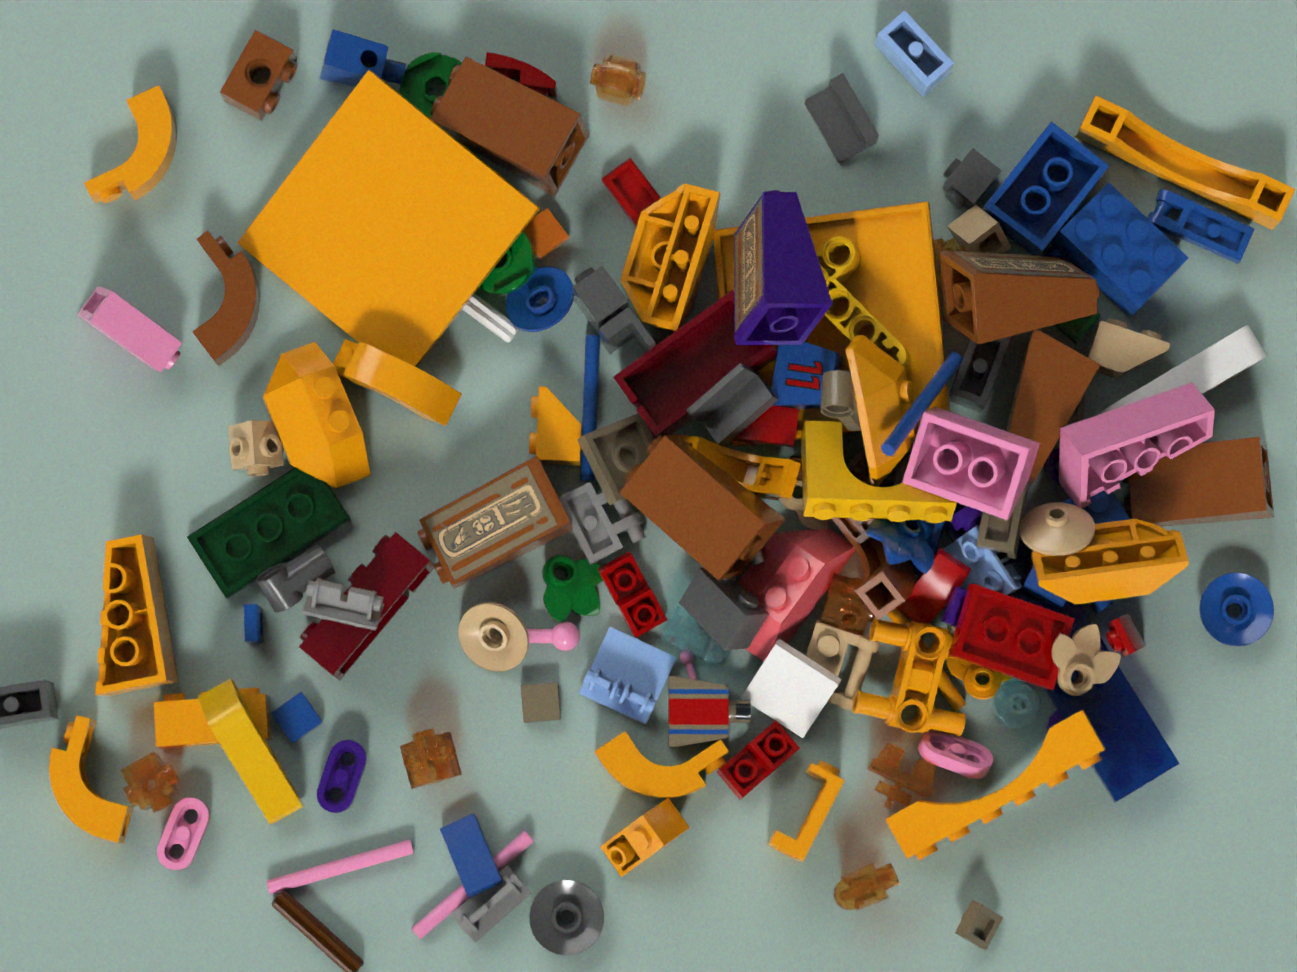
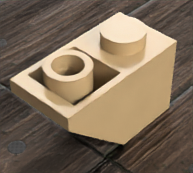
[1086,318,1171,379]

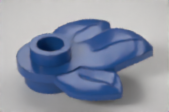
[866,519,934,574]

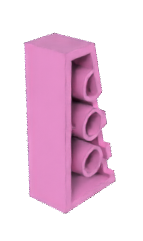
[1059,383,1215,508]

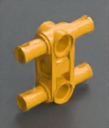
[852,618,966,736]

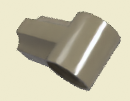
[820,370,861,431]

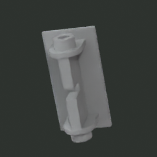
[302,578,384,630]
[451,865,531,943]

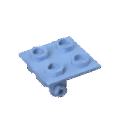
[944,525,1022,595]
[579,627,677,724]

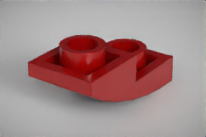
[485,52,557,97]
[732,405,799,447]
[896,549,971,623]
[597,551,667,638]
[1105,613,1146,657]
[716,720,800,800]

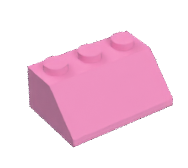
[902,407,1040,520]

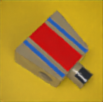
[668,676,751,747]

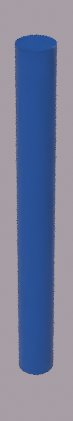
[580,335,600,482]
[881,352,963,456]

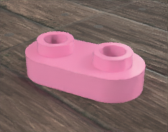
[918,729,993,779]
[157,798,210,870]

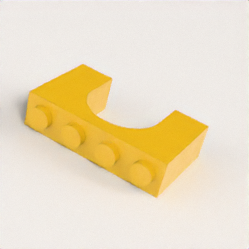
[801,421,957,523]

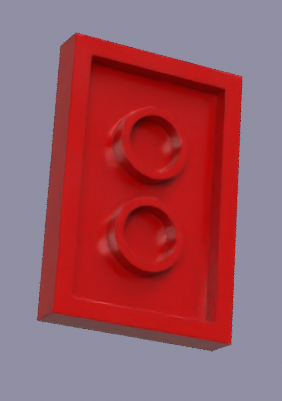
[948,584,1075,690]

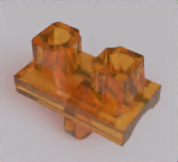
[867,743,937,809]
[833,863,900,911]

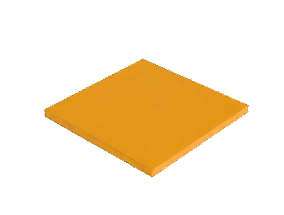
[237,70,540,367]
[713,201,951,447]

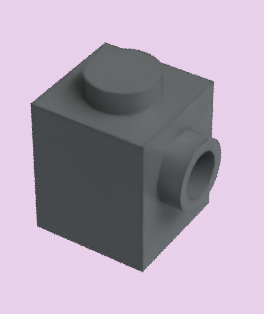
[942,148,1001,210]

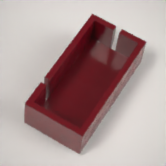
[613,290,778,437]
[299,532,434,681]

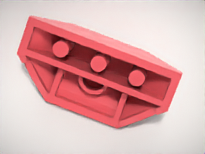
[738,528,856,662]

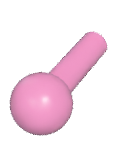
[526,621,580,651]

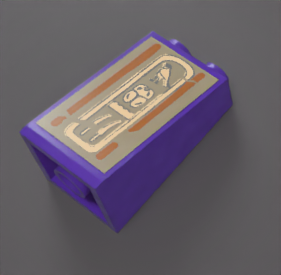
[734,190,833,345]

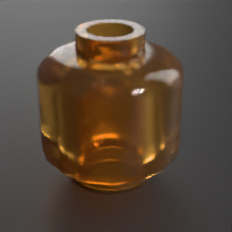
[590,54,646,106]

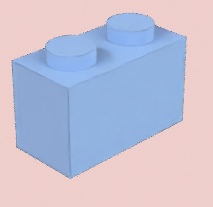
[875,10,954,98]

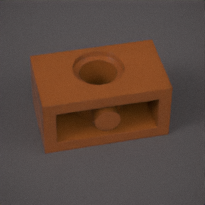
[220,30,298,121]

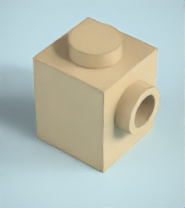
[947,204,1012,254]

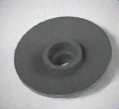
[529,880,604,955]

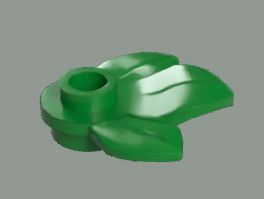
[542,555,603,622]

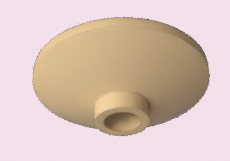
[1019,503,1095,556]
[458,602,529,672]

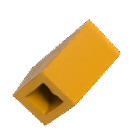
[529,386,582,466]
[600,798,690,877]

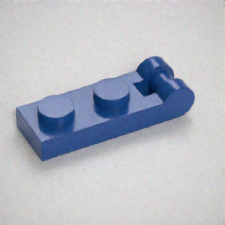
[1147,189,1255,264]

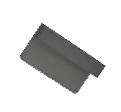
[805,73,879,163]
[599,307,656,354]
[687,363,779,447]

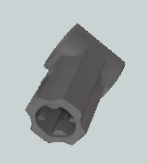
[256,544,336,613]

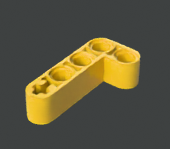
[816,236,911,373]
[198,678,304,825]

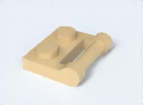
[805,620,880,711]

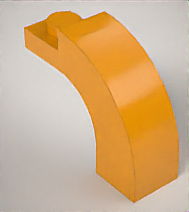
[84,85,177,203]
[333,339,462,426]
[678,435,801,501]
[49,715,134,844]
[594,731,729,799]

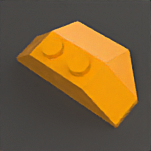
[620,183,720,332]
[846,335,920,487]
[262,342,371,489]
[1032,518,1189,605]

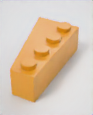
[95,534,179,696]

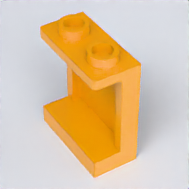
[767,760,845,862]

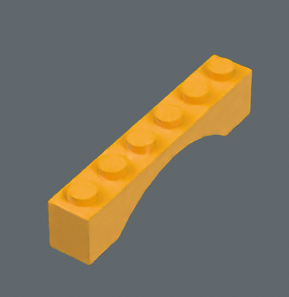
[1075,95,1296,230]
[885,709,1105,860]

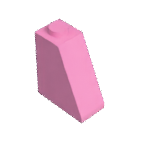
[77,286,182,373]

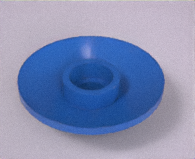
[506,267,574,332]
[1199,572,1274,647]

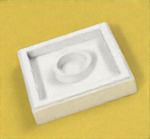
[741,639,842,738]

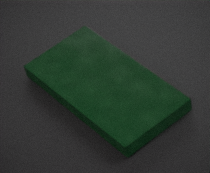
[187,467,351,599]

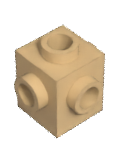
[228,420,284,477]

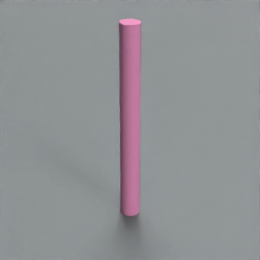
[411,830,534,939]
[266,839,414,895]

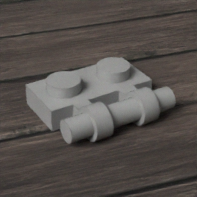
[558,482,646,565]

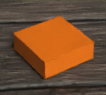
[524,207,569,260]

